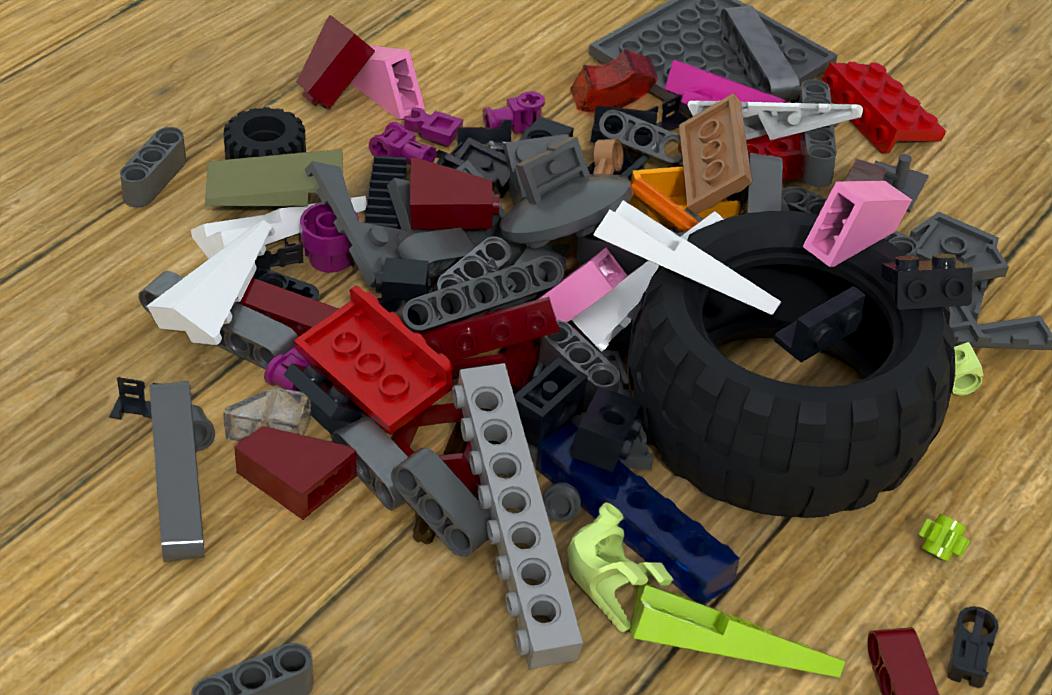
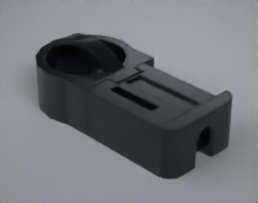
[947,606,999,688]

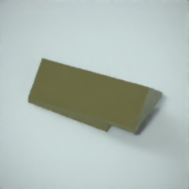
[205,149,343,206]

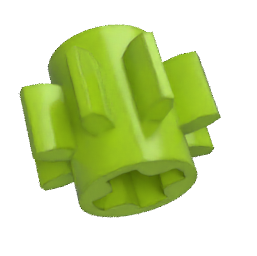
[918,514,970,562]

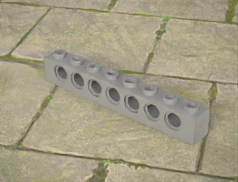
[452,363,583,669]

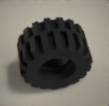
[223,107,306,160]

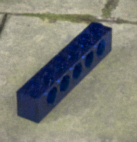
[536,422,740,605]

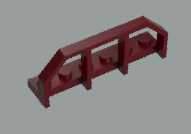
[393,308,540,500]

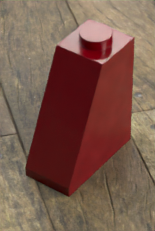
[296,15,375,109]
[410,158,499,229]
[234,426,357,520]

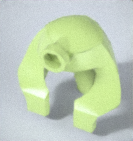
[567,502,674,632]

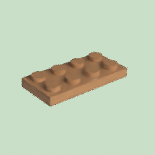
[679,93,752,215]

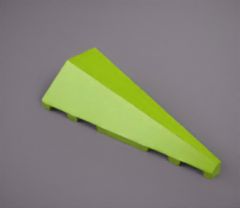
[629,581,846,678]

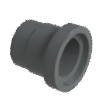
[192,405,215,452]

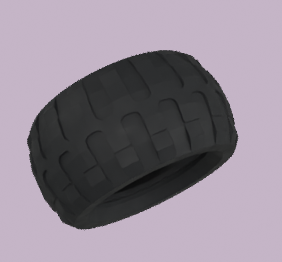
[627,211,955,518]

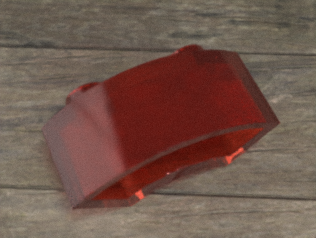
[570,49,658,113]

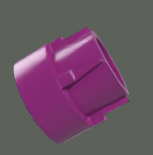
[300,203,359,274]

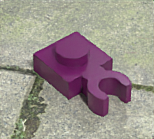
[404,107,463,146]

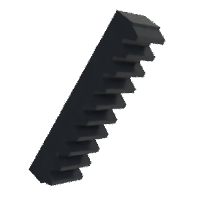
[364,156,407,229]

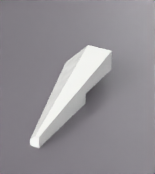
[687,101,863,140]
[191,196,367,259]
[593,200,781,315]
[571,211,723,352]
[147,220,275,345]

